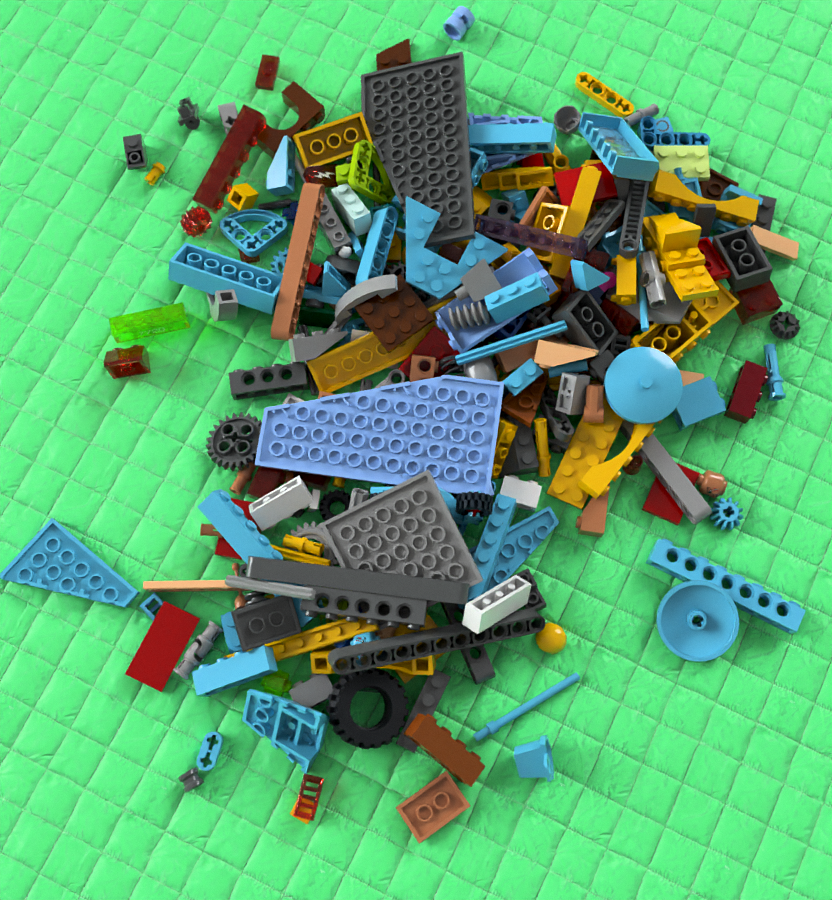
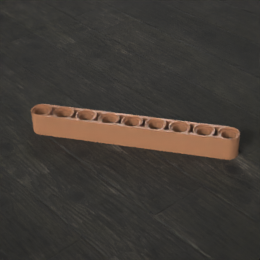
[271,183,325,341]

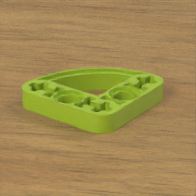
[348,140,395,205]

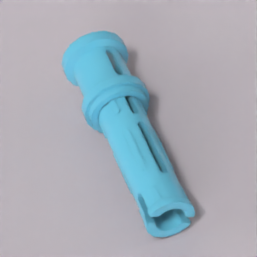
[763,344,786,401]

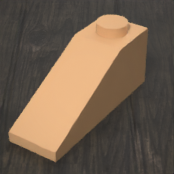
[534,338,599,369]

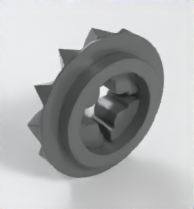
[770,311,801,339]

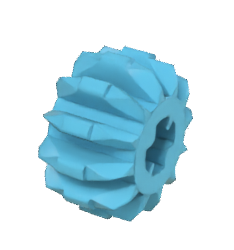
[710,497,744,530]

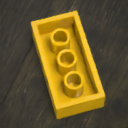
[293,112,373,172]

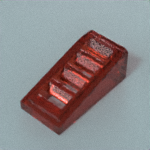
[293,774,324,821]

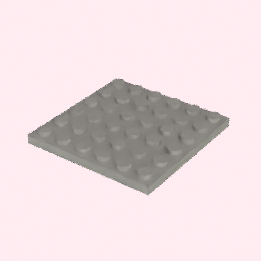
[320,470,484,633]

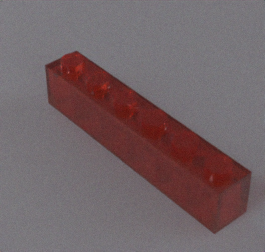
[192,105,267,214]

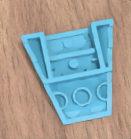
[242,689,330,774]

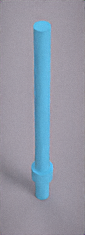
[636,235,649,332]
[473,672,580,742]

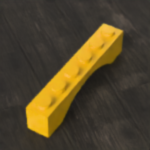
[647,170,759,227]
[577,420,662,499]
[310,645,436,675]

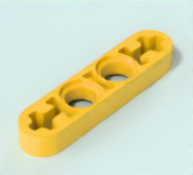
[575,72,634,119]

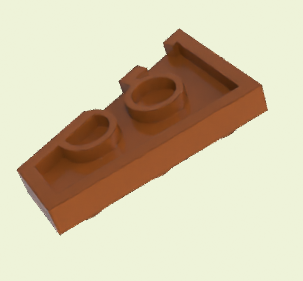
[501,373,548,428]

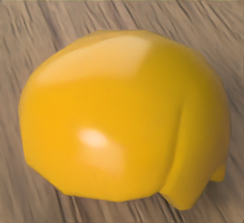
[535,623,567,654]

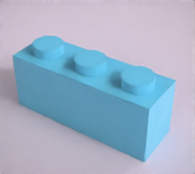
[484,272,550,324]

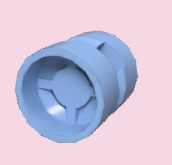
[443,6,475,41]

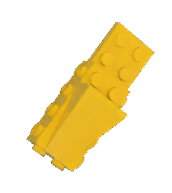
[641,212,719,302]
[630,281,740,363]

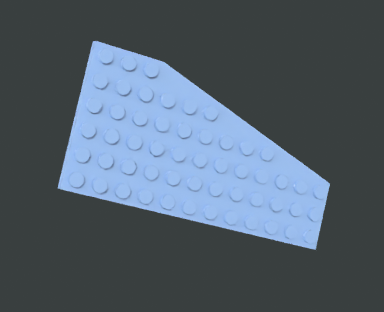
[255,375,504,494]

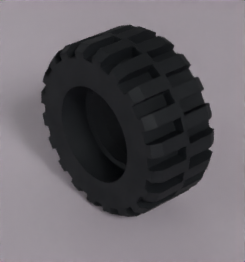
[327,668,409,749]

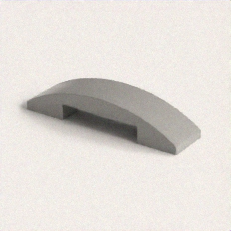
[335,274,398,323]

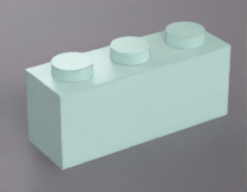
[331,183,372,236]

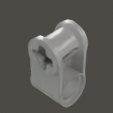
[217,102,241,138]

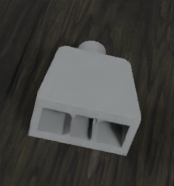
[454,258,502,302]

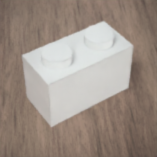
[499,475,542,512]

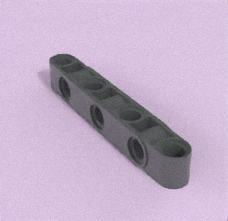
[440,602,495,685]

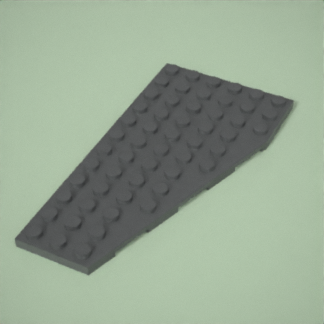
[361,52,476,248]

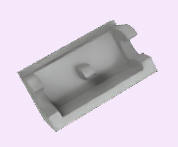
[555,372,590,415]

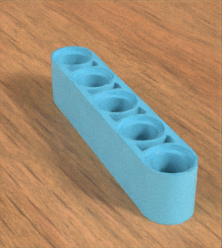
[355,206,398,285]

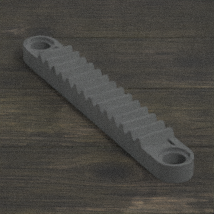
[619,150,653,259]

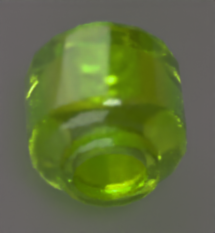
[261,669,292,697]

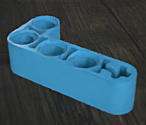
[637,116,710,152]

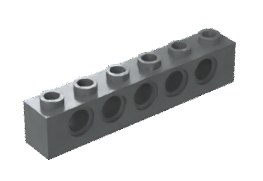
[300,585,428,630]

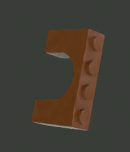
[244,81,325,159]

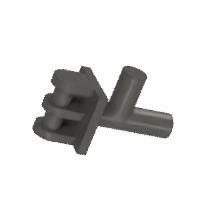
[527,303,565,340]

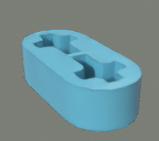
[197,731,223,771]

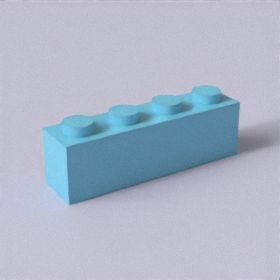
[192,645,278,697]

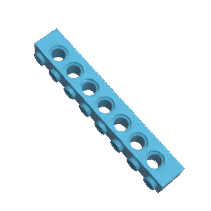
[646,539,806,634]

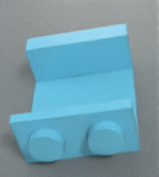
[502,358,544,401]

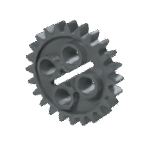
[206,412,262,471]

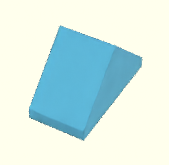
[570,259,610,291]
[322,261,351,297]

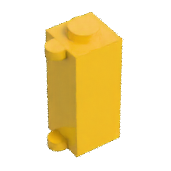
[611,255,636,306]

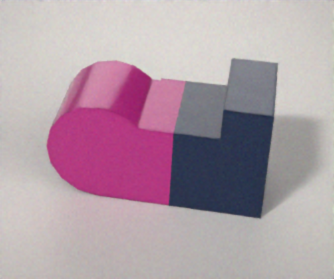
[589,272,617,305]

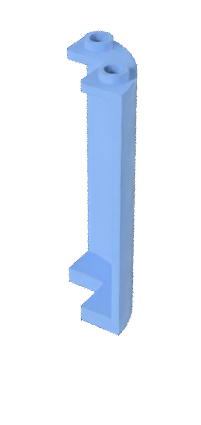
[434,247,558,354]

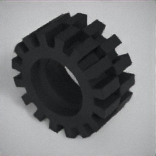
[319,489,351,521]

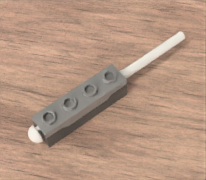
[295,152,353,258]

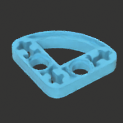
[219,209,288,257]

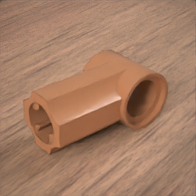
[583,384,604,423]

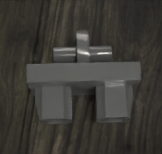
[177,97,200,130]

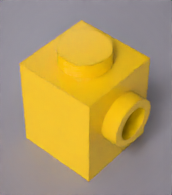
[227,183,259,211]

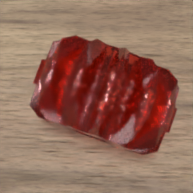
[180,206,213,238]

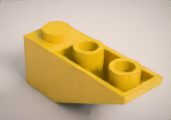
[491,417,518,479]

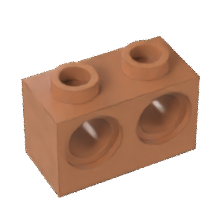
[409,354,439,382]

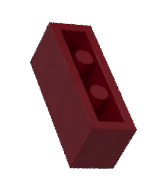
[724,360,768,424]

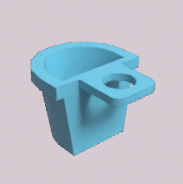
[514,735,554,782]

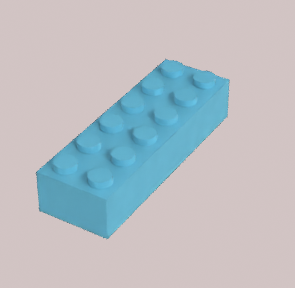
[168,242,283,315]

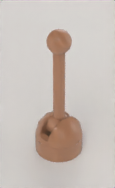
[232,563,249,610]

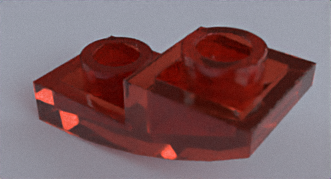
[600,298,639,337]

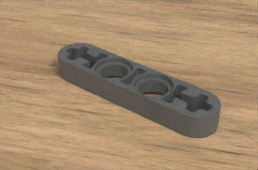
[539,385,574,442]

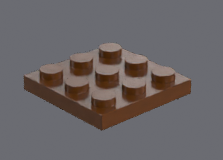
[355,274,434,353]

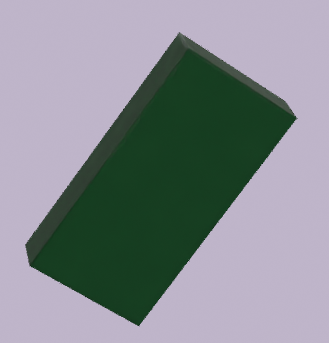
[299,306,335,328]

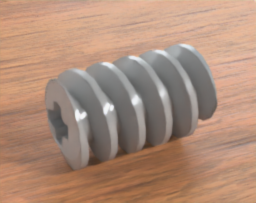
[448,301,491,331]

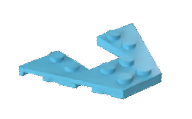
[406,196,508,300]

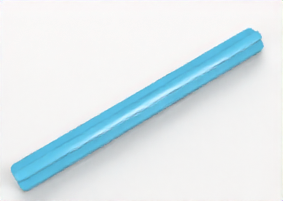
[455,320,568,365]

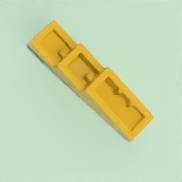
[481,167,554,191]

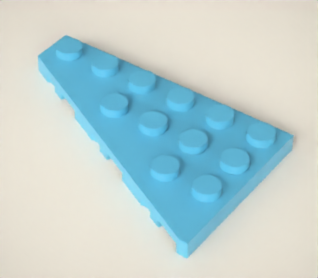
[0,518,140,608]

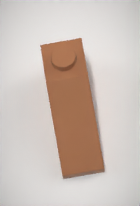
[575,482,610,537]

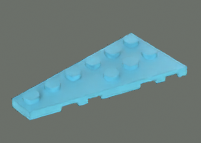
[469,506,560,592]

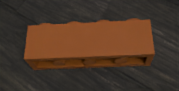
[404,713,485,787]

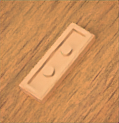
[750,225,799,261]

